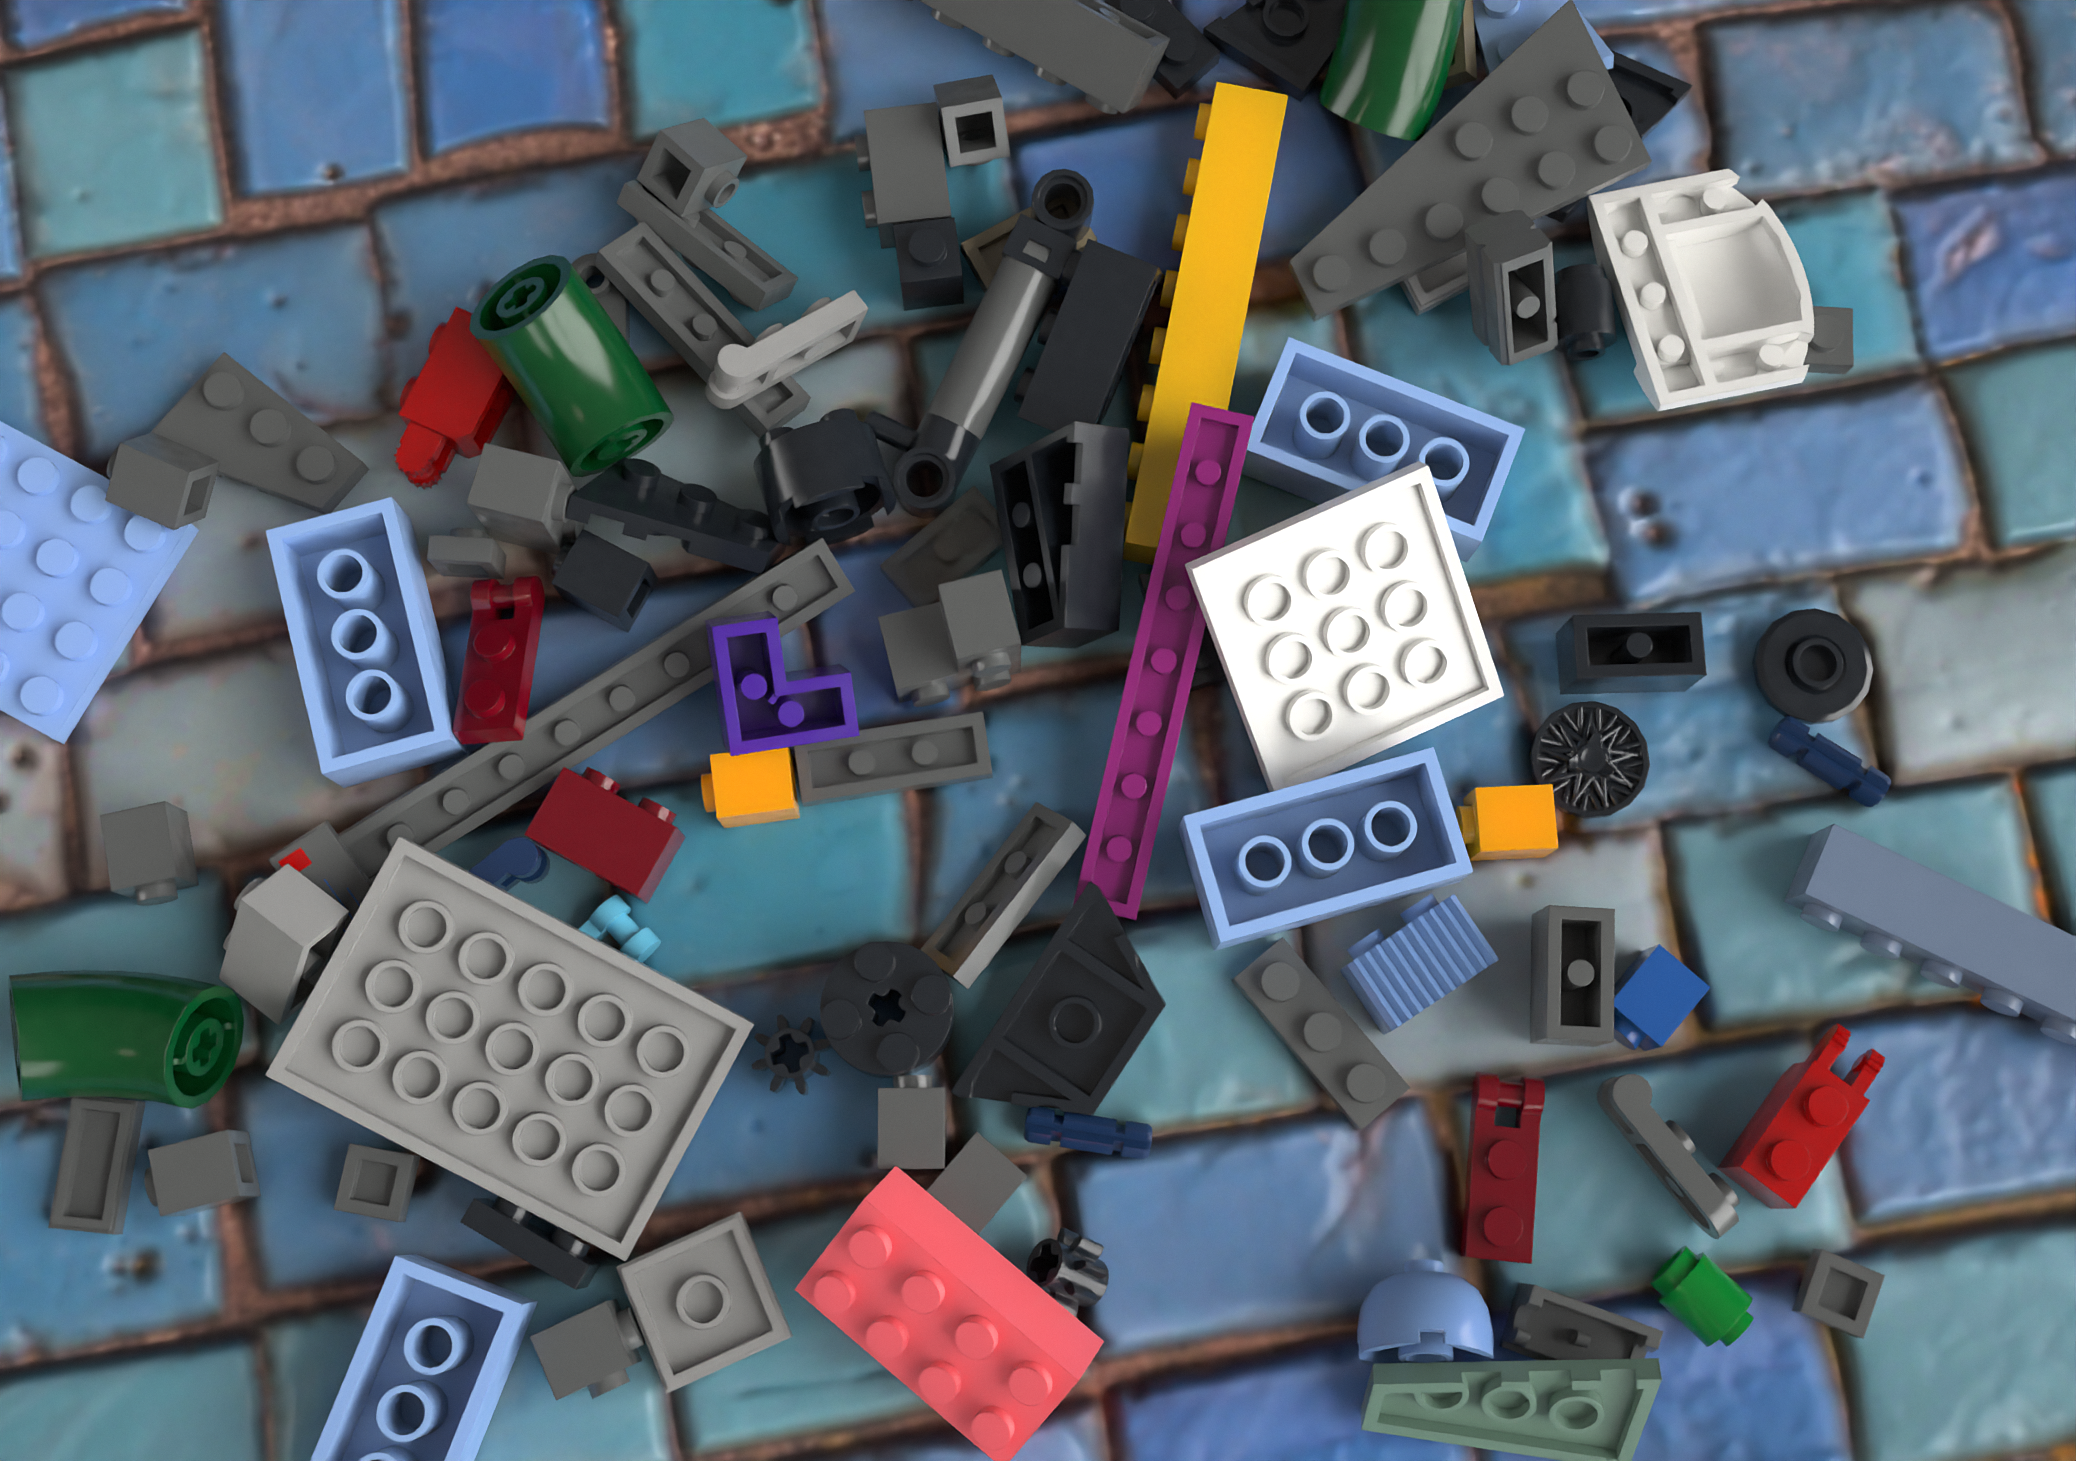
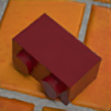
[524,767,685,904]

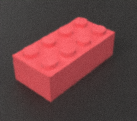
[794,1166,1104,1461]

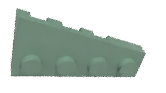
[1361,1358,1662,1461]

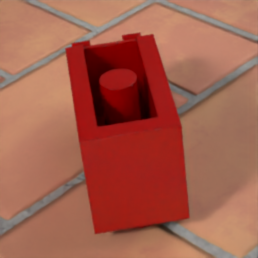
[394,306,517,490]
[1717,1023,1885,1209]

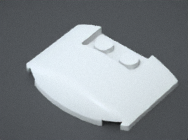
[1586,168,1814,411]

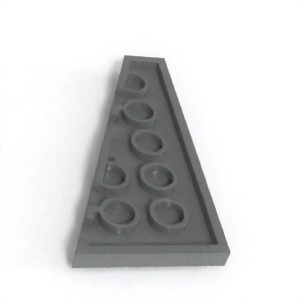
[1288,0,1652,322]

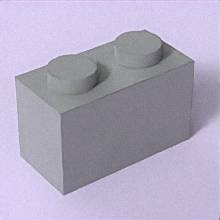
[219,864,349,1025]

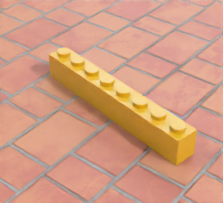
[1123,82,1288,565]

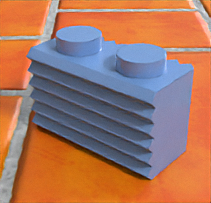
[1340,893,1499,1035]

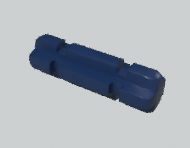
[1768,716,1891,807]
[1023,1107,1153,1160]

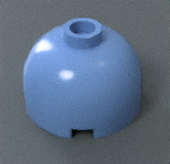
[1357,1259,1494,1366]

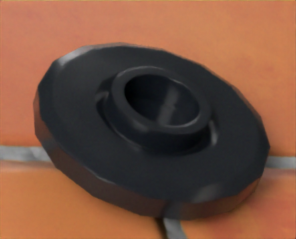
[1752,608,1873,725]
[1529,701,1650,819]

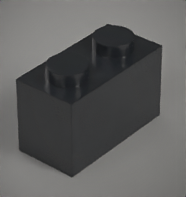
[1556,612,1707,695]

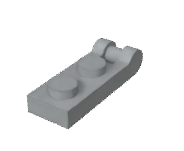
[705,290,869,409]

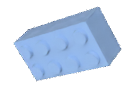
[1241,337,1525,562]
[266,497,468,788]
[1178,747,1473,951]
[310,1254,538,1461]

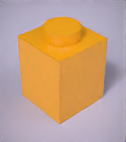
[701,747,800,828]
[1455,784,1558,861]

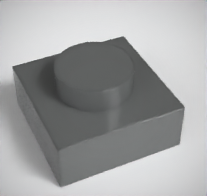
[1803,306,1854,374]
[427,528,507,579]
[333,1143,421,1222]
[1792,1248,1885,1339]

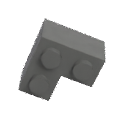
[878,569,1021,707]

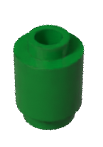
[1649,1245,1754,1347]

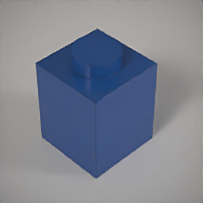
[1614,944,1711,1051]

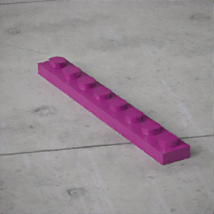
[1073,402,1254,920]

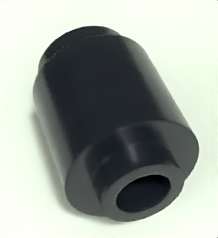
[1554,264,1617,361]

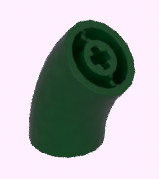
[1318,0,1466,141]
[469,255,674,477]
[8,970,244,1109]

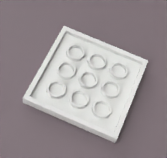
[1185,461,1504,792]

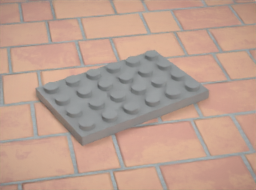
[265,837,754,1261]

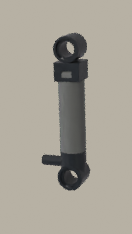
[864,169,1094,519]

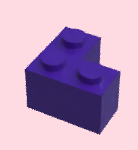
[705,611,860,756]

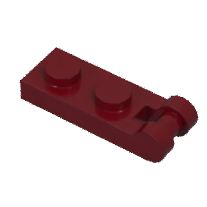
[452,575,545,744]
[1461,1071,1545,1264]

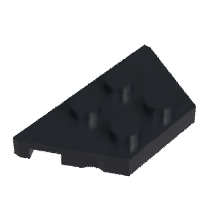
[951,881,1166,1115]

